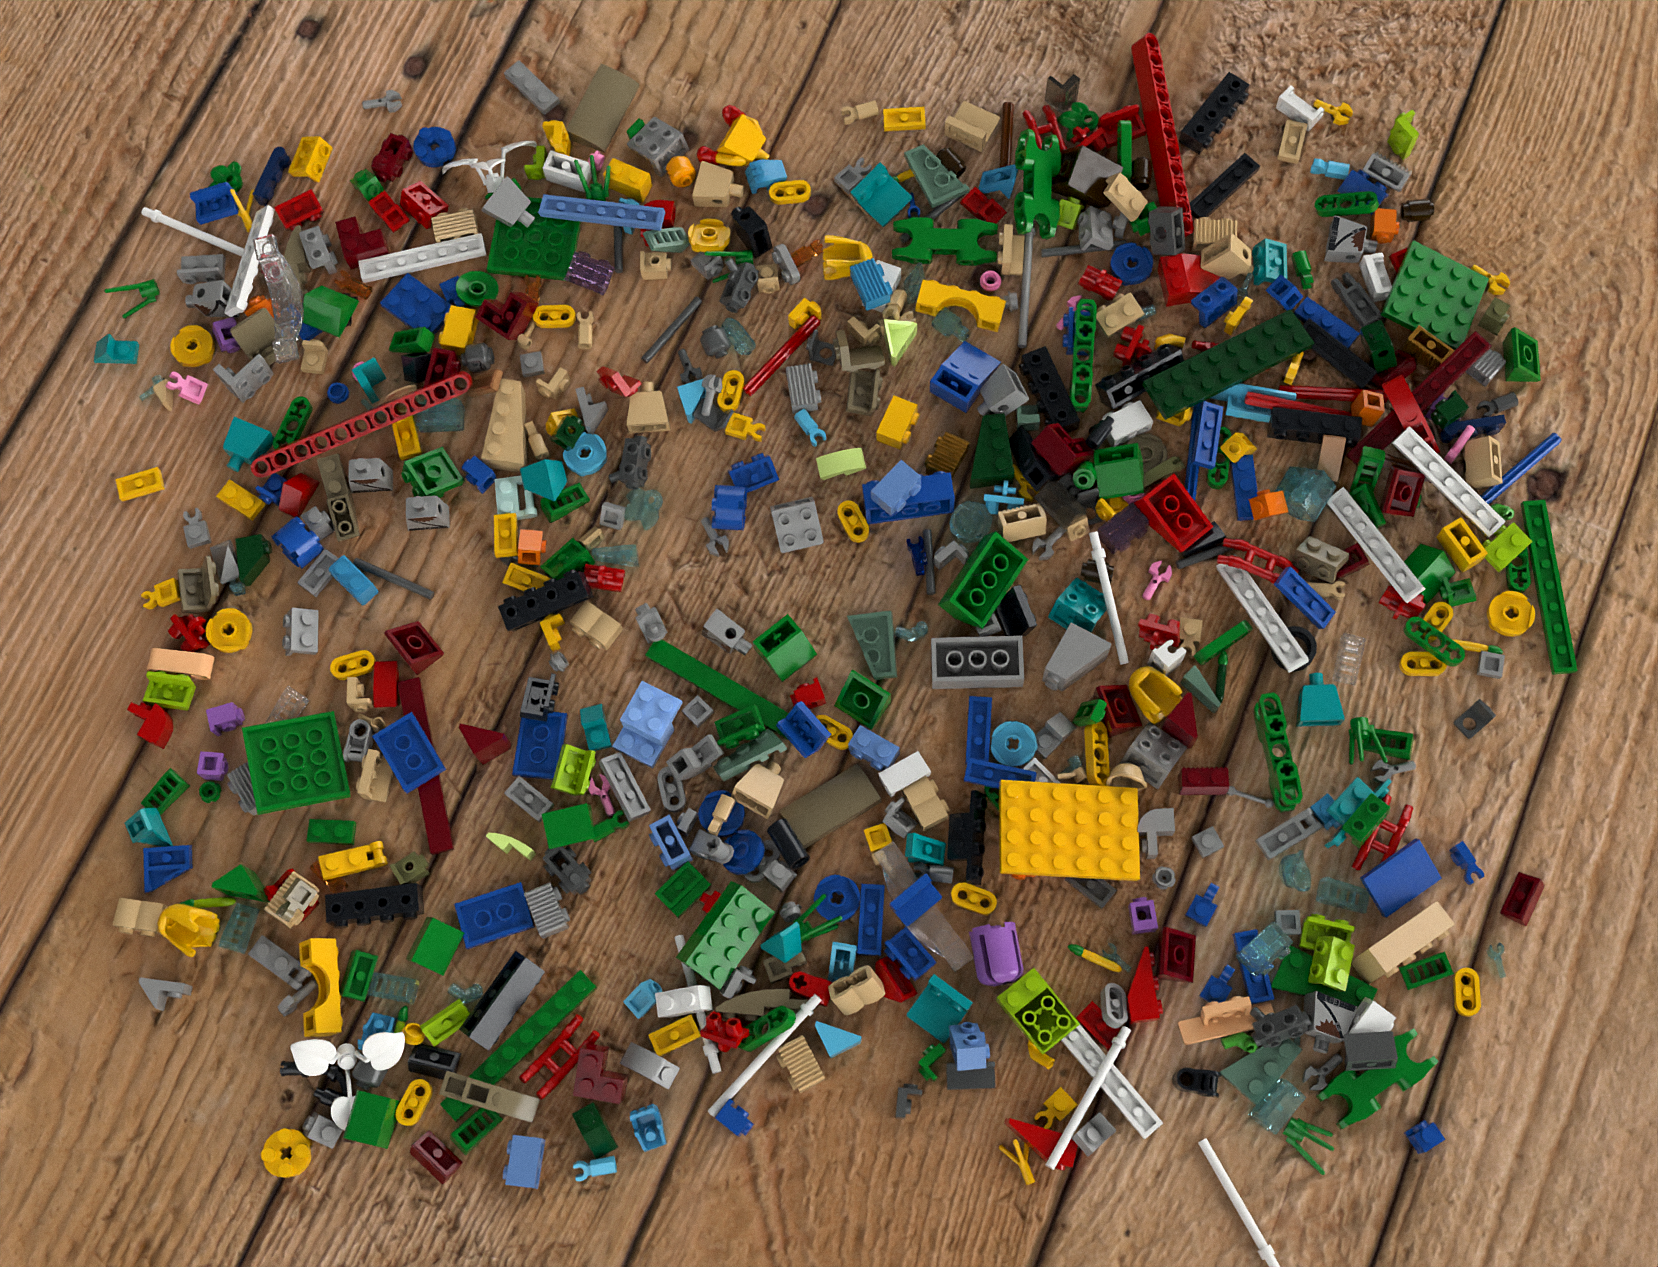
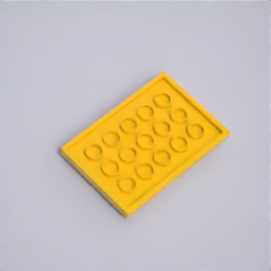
[999,780,1140,881]

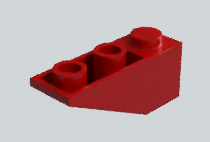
[1126,946,1163,1024]

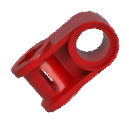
[789,971,833,1007]

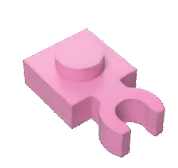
[165,372,208,405]

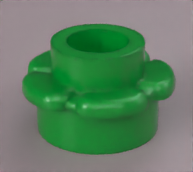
[199,781,222,803]

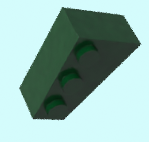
[970,413,1014,489]

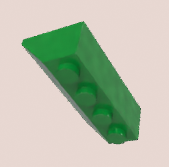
[938,531,1029,629]

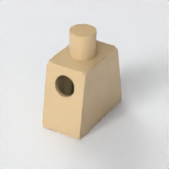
[692,161,744,207]
[1201,233,1254,279]
[627,381,670,434]
[731,762,784,819]

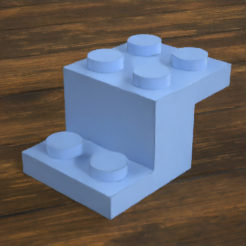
[612,681,683,768]

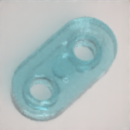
[721,318,756,355]

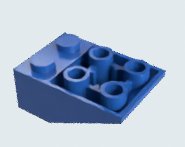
[930,341,1001,413]

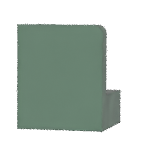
[1015,405,1040,431]

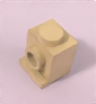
[640,251,672,280]

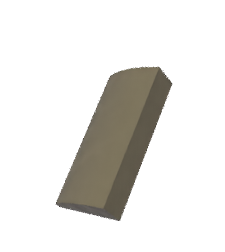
[566,64,640,153]
[779,764,881,849]

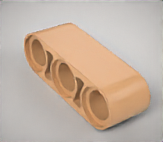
[146,648,215,680]

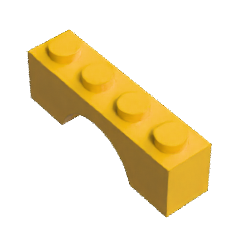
[915,280,1006,332]
[299,938,343,1037]

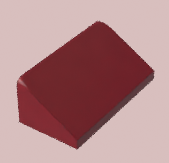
[1371,349,1417,390]
[1500,872,1544,926]
[410,1130,463,1185]

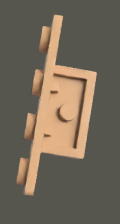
[1178,996,1275,1045]

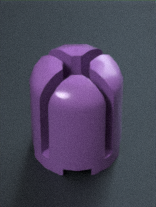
[969,922,1024,986]

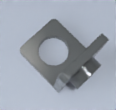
[806,329,836,366]
[692,398,734,432]
[1075,488,1103,525]
[1454,699,1496,739]

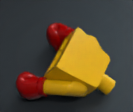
[697,105,770,167]

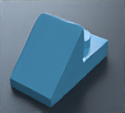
[978,164,1018,199]

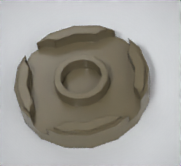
[1126,433,1167,473]

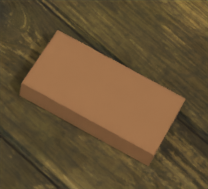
[466,369,503,398]
[1315,434,1346,482]

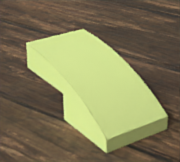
[816,448,866,480]
[486,832,536,861]

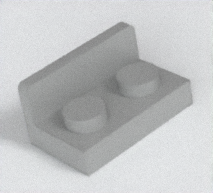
[177,254,226,284]

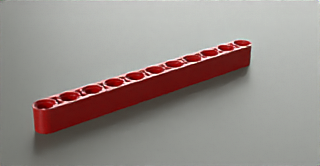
[1131,33,1194,237]
[251,371,472,478]

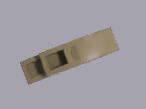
[282,225,311,312]
[317,453,360,542]
[716,989,813,1022]
[439,1071,540,1123]

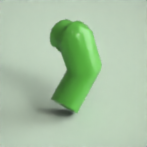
[1490,504,1515,520]
[1221,1032,1258,1053]

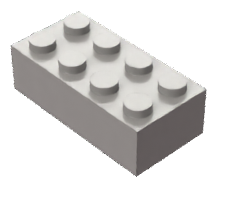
[931,636,1024,689]

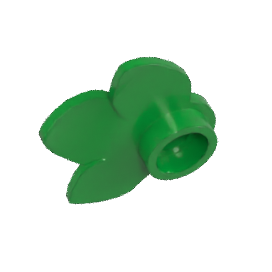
[1057,102,1099,141]
[207,161,243,192]

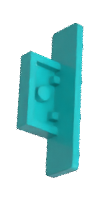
[1324,777,1392,849]

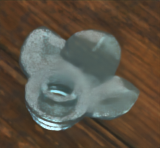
[624,489,663,530]

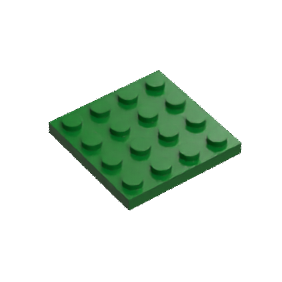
[487,197,581,281]
[1381,240,1489,350]
[242,711,351,815]

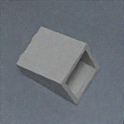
[1042,623,1112,691]

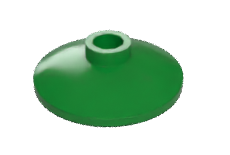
[456,271,499,307]

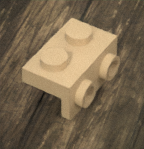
[1103,172,1148,222]
[998,224,1025,276]
[1096,292,1145,338]
[356,749,394,802]

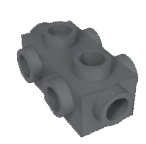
[719,257,759,313]
[609,436,651,490]
[542,846,592,895]
[1250,1005,1312,1048]

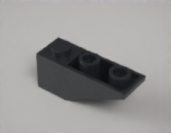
[1009,426,1062,492]

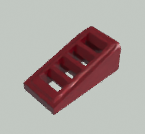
[1335,542,1370,581]

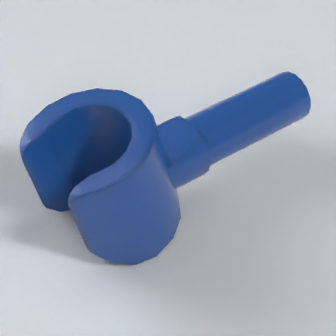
[908,193,920,218]

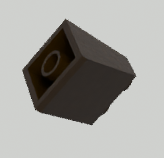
[1051,145,1123,209]

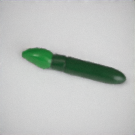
[1215,650,1228,703]

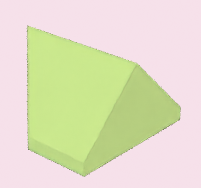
[884,319,917,367]

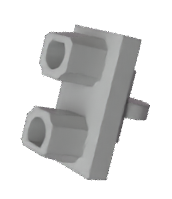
[635,603,668,644]

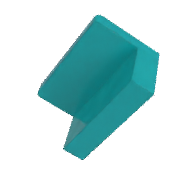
[352,358,386,404]

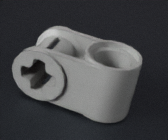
[343,719,375,762]
[688,830,734,864]

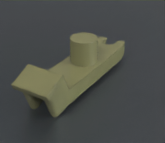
[1144,456,1186,490]

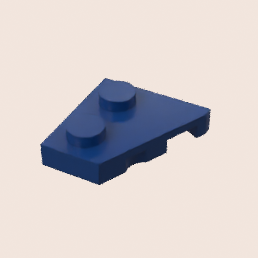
[143,845,193,893]

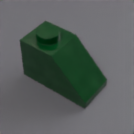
[235,534,272,587]
[572,1102,619,1159]

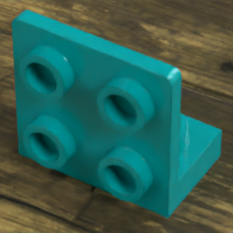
[850,162,912,227]
[1048,578,1107,632]
[907,974,973,1043]

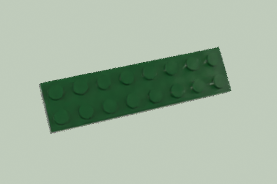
[1142,309,1314,420]

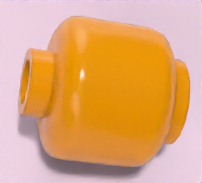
[666,156,696,187]

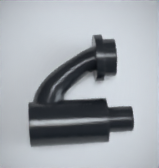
[1085,416,1114,450]
[314,1065,353,1108]

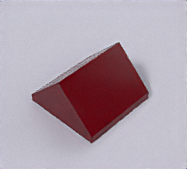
[1380,466,1425,517]
[384,621,444,675]
[1093,685,1142,738]
[1162,692,1198,749]
[458,723,512,765]
[1156,927,1196,983]

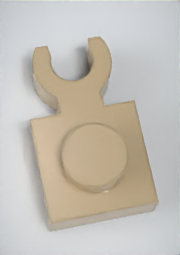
[1179,617,1203,659]

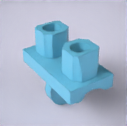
[984,480,1024,515]

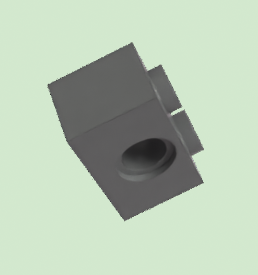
[1148,206,1185,255]

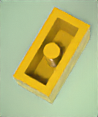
[603,158,652,203]
[439,305,479,355]
[876,395,920,450]
[1436,517,1488,573]

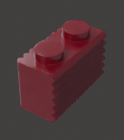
[1178,767,1229,795]

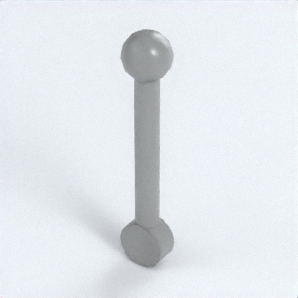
[1227,786,1274,808]

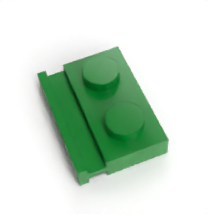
[654,861,712,919]

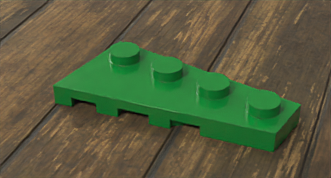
[1271,945,1378,1008]

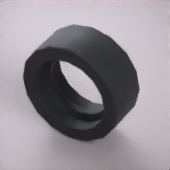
[1271,626,1317,672]

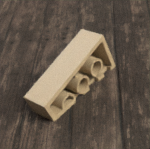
[481,379,528,472]
[1351,901,1455,984]

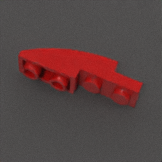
[1382,375,1440,454]

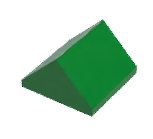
[302,285,359,338]
[1503,327,1541,382]
[1404,544,1456,605]
[834,670,891,730]
[541,803,595,849]
[211,864,270,903]
[406,917,464,976]
[343,1090,400,1149]

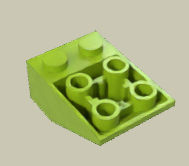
[996,968,1080,1055]

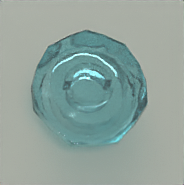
[949,501,993,543]

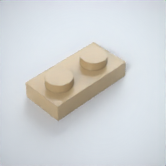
[1277,119,1307,164]

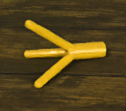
[230,189,254,233]
[999,1139,1035,1185]

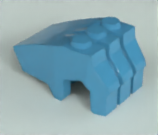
[745,160,787,194]
[358,1013,397,1050]
[630,1104,667,1152]

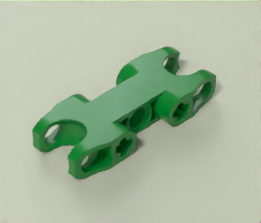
[1014,129,1061,240]
[892,217,998,266]
[1069,299,1097,413]
[1253,692,1303,813]
[1316,1028,1439,1130]

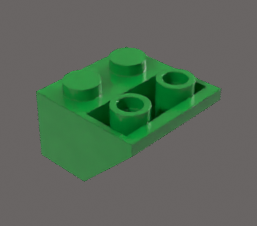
[1094,443,1144,499]
[752,614,817,682]

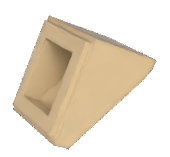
[152,379,174,411]
[578,527,604,551]

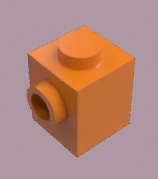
[1370,208,1400,244]
[1351,390,1385,427]
[1249,489,1288,521]
[518,529,547,565]

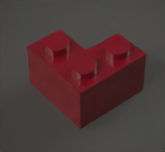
[335,216,390,270]
[475,292,539,340]
[1032,423,1094,475]
[573,1043,629,1104]

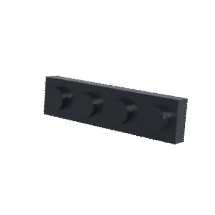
[1189,153,1260,219]
[1303,318,1377,389]

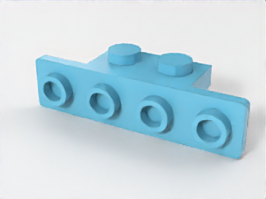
[1210,383,1297,423]

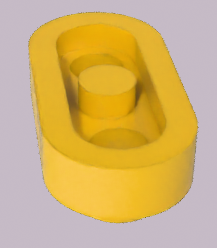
[769,180,811,205]
[533,305,576,328]
[717,370,745,412]
[837,500,869,543]
[1416,602,1453,643]
[330,650,376,680]
[1399,652,1447,676]
[816,715,853,750]
[951,882,997,915]
[1453,967,1481,1017]
[395,1079,433,1126]

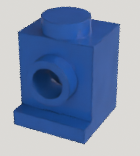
[1265,274,1303,311]
[461,455,497,494]
[715,1099,754,1137]
[1404,1120,1445,1154]

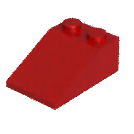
[1157,254,1221,307]
[1132,473,1213,553]

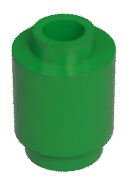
[1073,461,1097,490]

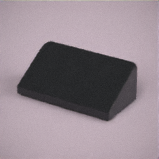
[1181,521,1226,558]
[408,1044,461,1080]

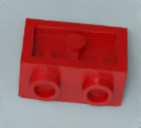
[400,181,449,229]

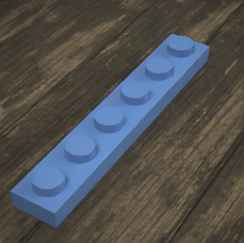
[538,194,666,231]

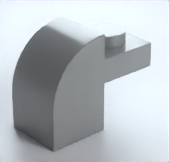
[666,734,723,781]
[1137,808,1175,859]
[620,1042,680,1090]

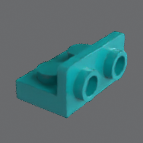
[1252,238,1288,286]

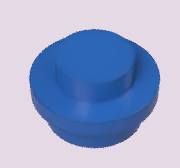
[327,383,349,404]

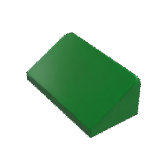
[339,950,378,1002]

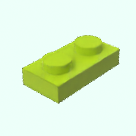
[420,998,471,1047]

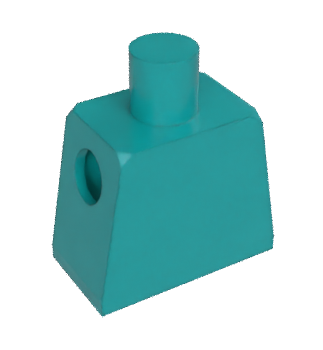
[223,417,275,472]
[1296,673,1345,727]

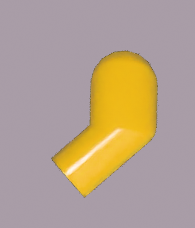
[1154,333,1186,350]
[1028,1039,1055,1069]

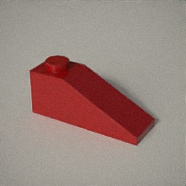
[1004,1118,1078,1171]

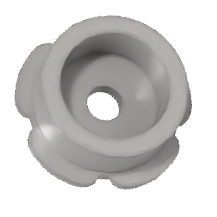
[1004,291,1018,312]
[549,651,569,672]
[1152,866,1175,889]
[779,902,802,922]

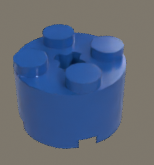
[712,485,747,531]
[271,516,324,569]

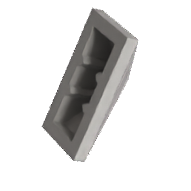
[210,539,239,584]

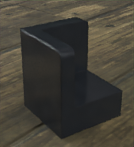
[401,353,431,383]

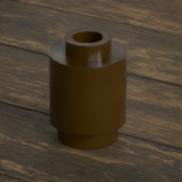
[936,148,966,178]
[1130,157,1152,191]
[1400,199,1434,222]
[1080,559,1114,584]

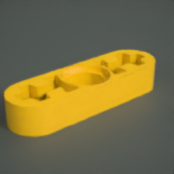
[1084,721,1110,786]

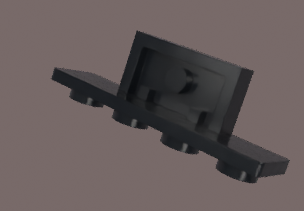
[947,790,987,885]

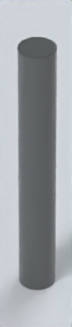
[614,226,623,273]
[923,529,936,595]
[1176,544,1234,569]

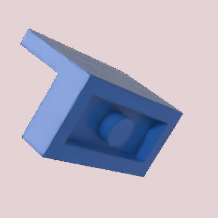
[889,873,942,927]

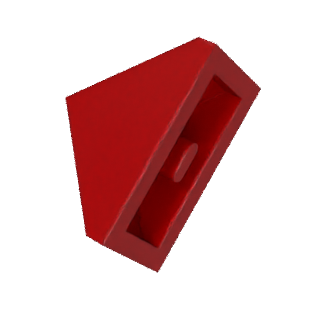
[279,473,320,518]

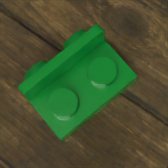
[540,537,595,581]
[1342,793,1391,848]

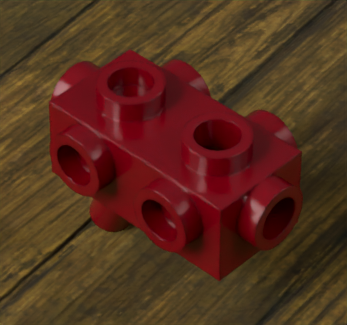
[371,133,413,183]

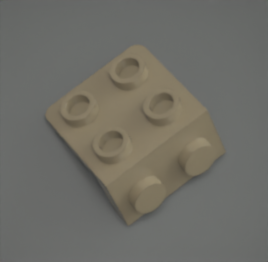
[230,308,294,366]
[833,330,885,372]
[177,556,219,613]

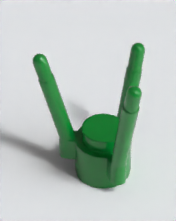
[574,155,611,201]
[704,250,753,283]
[104,279,160,319]
[1348,717,1388,765]
[793,894,843,944]
[1282,1117,1334,1175]

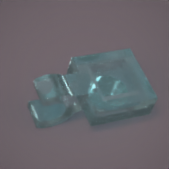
[931,307,969,342]

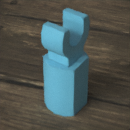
[1310,158,1350,180]
[794,409,827,447]
[573,1156,617,1181]

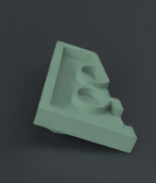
[904,144,970,208]
[847,611,897,680]
[713,728,787,781]
[1220,1038,1302,1105]

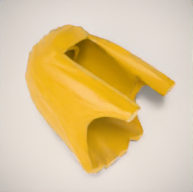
[823,235,873,280]
[1129,666,1183,724]
[157,904,220,958]

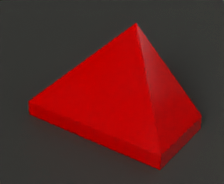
[875,956,918,1003]

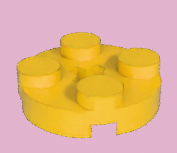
[688,219,731,252]
[170,325,215,367]
[1487,591,1535,637]
[206,608,252,653]
[261,1128,312,1178]

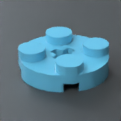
[563,432,607,476]
[991,721,1038,767]

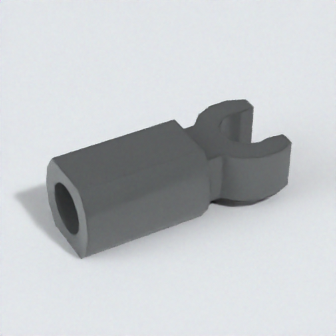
[1476,392,1519,418]
[912,861,954,884]

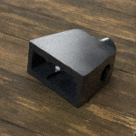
[731,207,773,259]

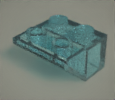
[1274,466,1337,522]

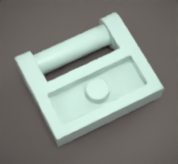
[494,476,537,520]

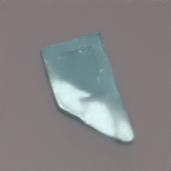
[904,262,925,304]

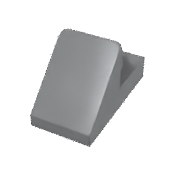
[576,386,608,435]
[1035,712,1077,760]
[139,977,193,1011]
[1072,1112,1116,1156]

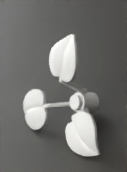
[442,141,537,193]
[291,1032,405,1130]

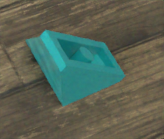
[520,459,567,501]
[124,808,173,847]

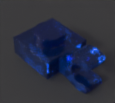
[906,536,928,576]

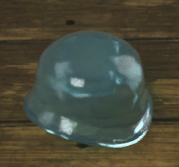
[1279,850,1311,892]

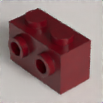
[423,348,461,401]

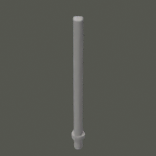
[1018,220,1036,348]

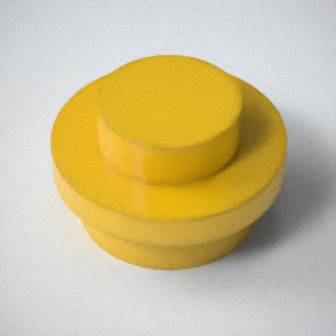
[401,1023,425,1045]

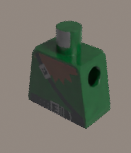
[1360,320,1397,373]

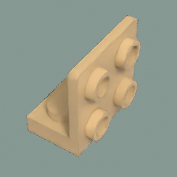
[945,101,1000,152]

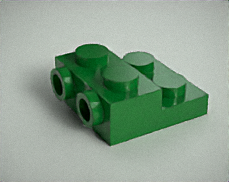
[401,446,464,498]

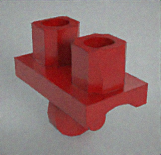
[1070,126,1107,153]
[1078,265,1123,301]
[1113,324,1152,366]
[584,564,625,592]
[1378,585,1426,620]
[1138,613,1180,650]
[168,614,210,652]
[700,1011,750,1052]

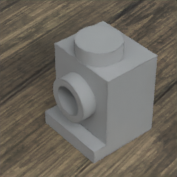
[301,506,335,541]
[763,859,797,893]

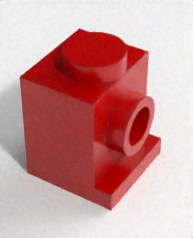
[790,677,826,710]

